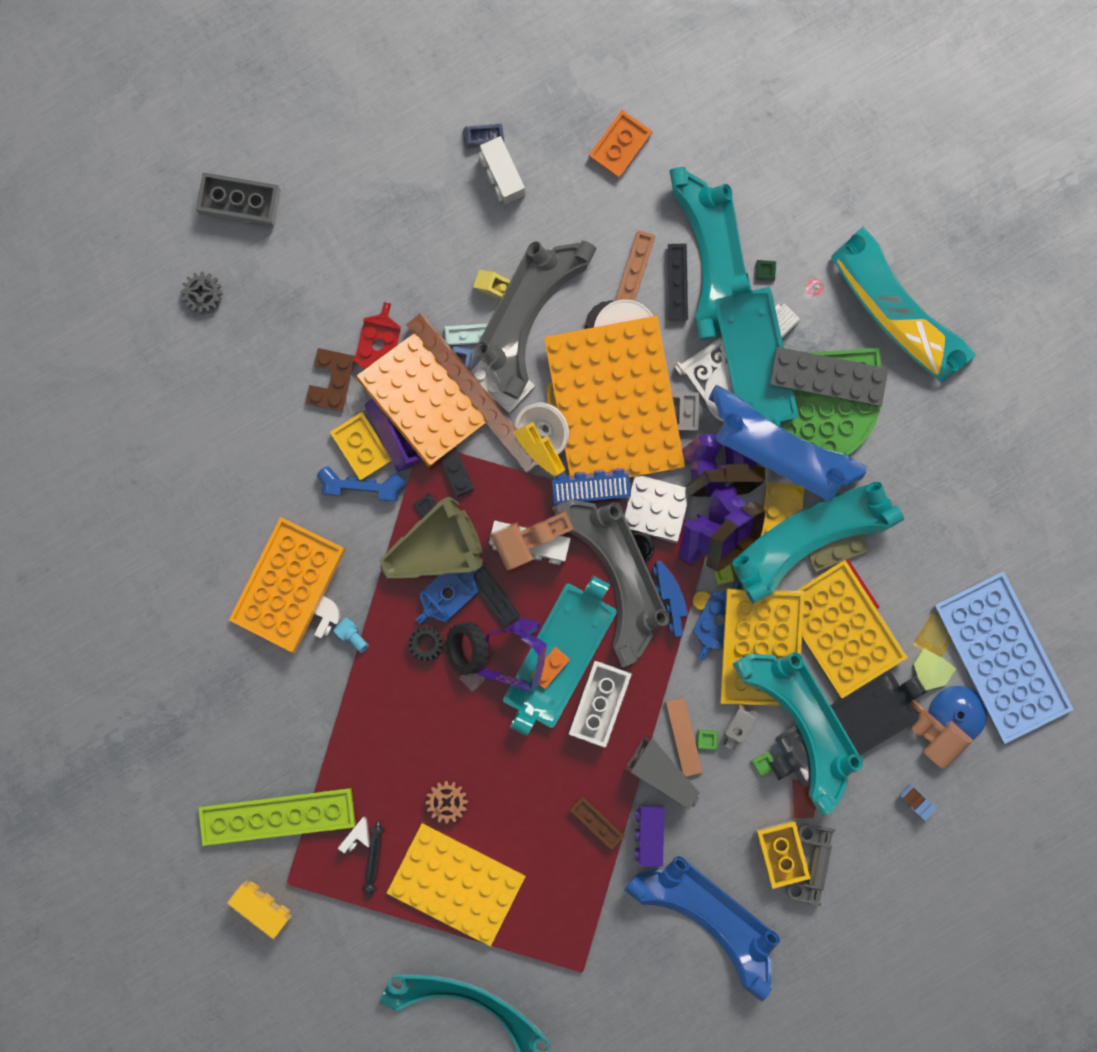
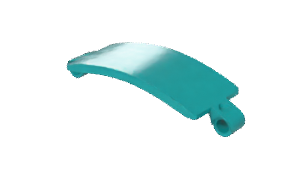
[715,273,798,427]
[503,576,617,737]

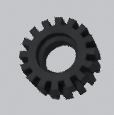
[408,626,444,661]

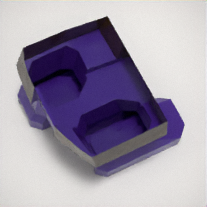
[682,434,766,497]
[679,482,766,572]

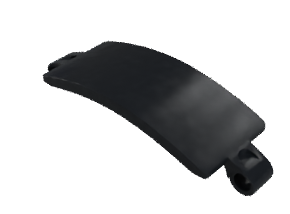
[768,670,927,787]

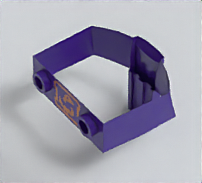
[477,617,547,691]

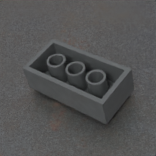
[196,172,281,227]

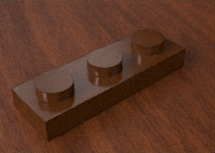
[569,796,625,850]

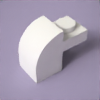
[314,596,341,638]

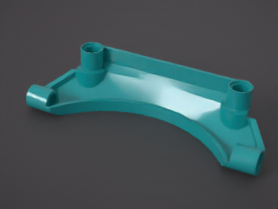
[669,167,746,340]
[732,652,863,817]

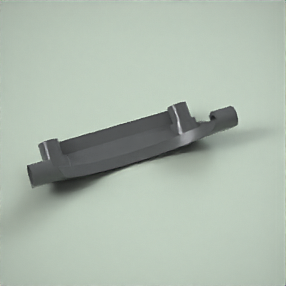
[474,241,597,399]
[551,500,669,667]

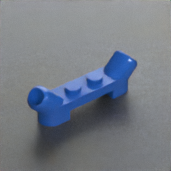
[317,466,406,501]

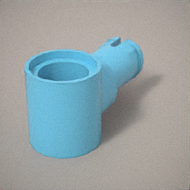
[333,616,369,653]

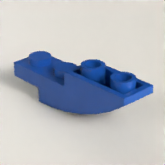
[653,561,688,637]

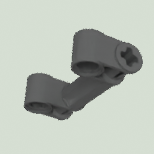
[785,824,835,906]

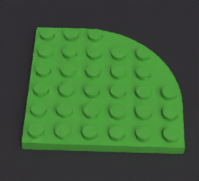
[780,348,881,455]

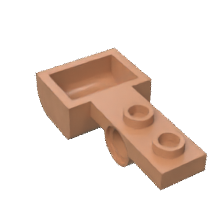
[490,511,574,570]
[910,700,973,769]

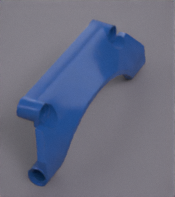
[708,384,867,502]
[624,856,780,1002]

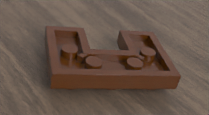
[305,348,355,412]

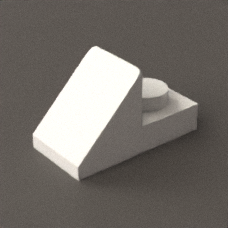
[338,817,370,853]

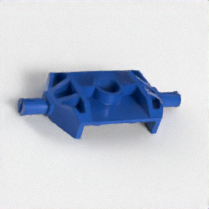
[416,565,483,625]
[693,581,742,661]

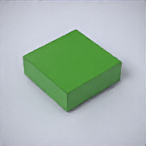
[697,729,718,750]
[751,751,773,777]

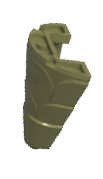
[380,497,483,578]

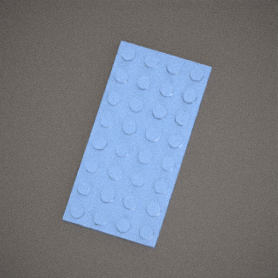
[934,571,1074,744]

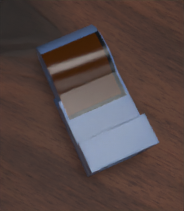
[899,784,938,821]

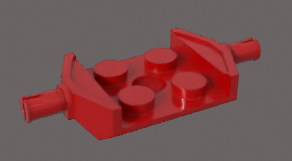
[353,302,401,370]

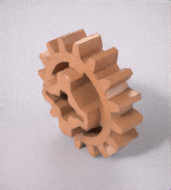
[426,781,468,823]

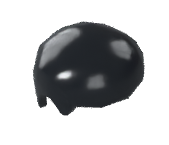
[633,533,655,562]

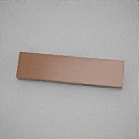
[615,230,656,301]
[666,697,703,777]

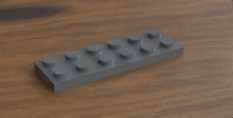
[769,347,888,407]

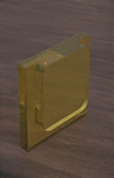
[914,613,952,657]

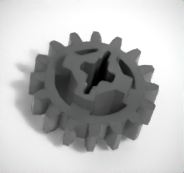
[181,271,223,314]

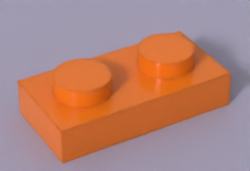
[530,647,570,689]

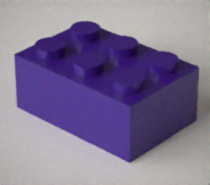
[635,805,665,867]

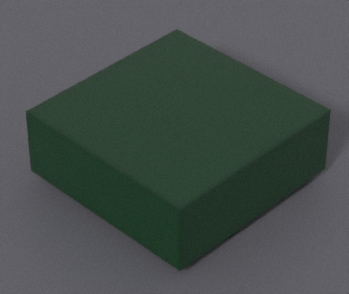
[756,260,776,281]

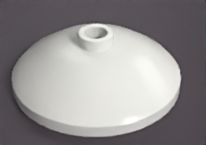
[515,403,569,454]

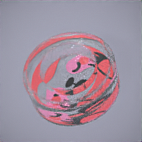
[805,277,824,297]

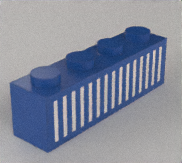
[551,468,631,504]

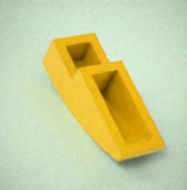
[513,422,565,476]

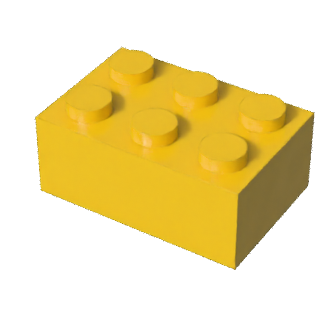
[756,820,810,888]
[227,881,292,939]

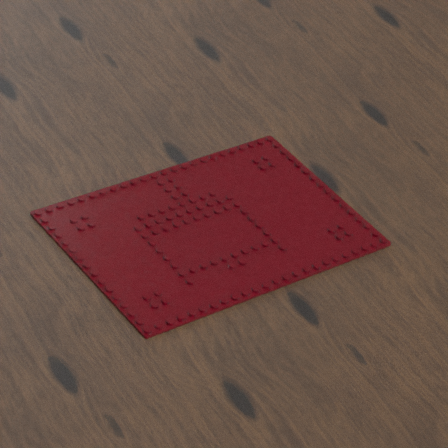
[287,452,706,973]

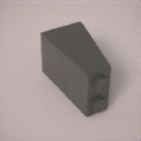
[624,736,699,809]

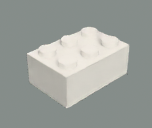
[478,136,525,205]

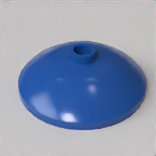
[929,686,987,740]

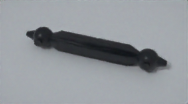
[362,820,385,898]

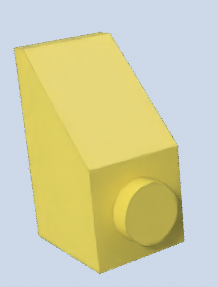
[473,270,511,299]

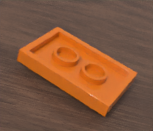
[589,110,653,178]

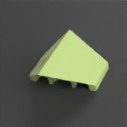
[913,648,956,690]

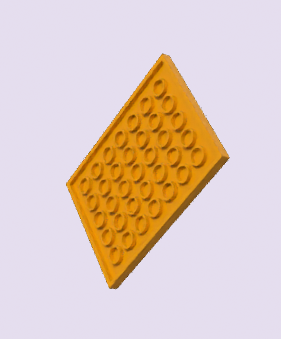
[544,316,685,477]

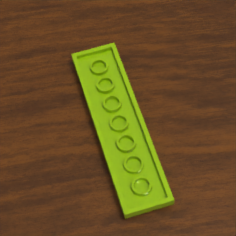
[198,788,356,846]

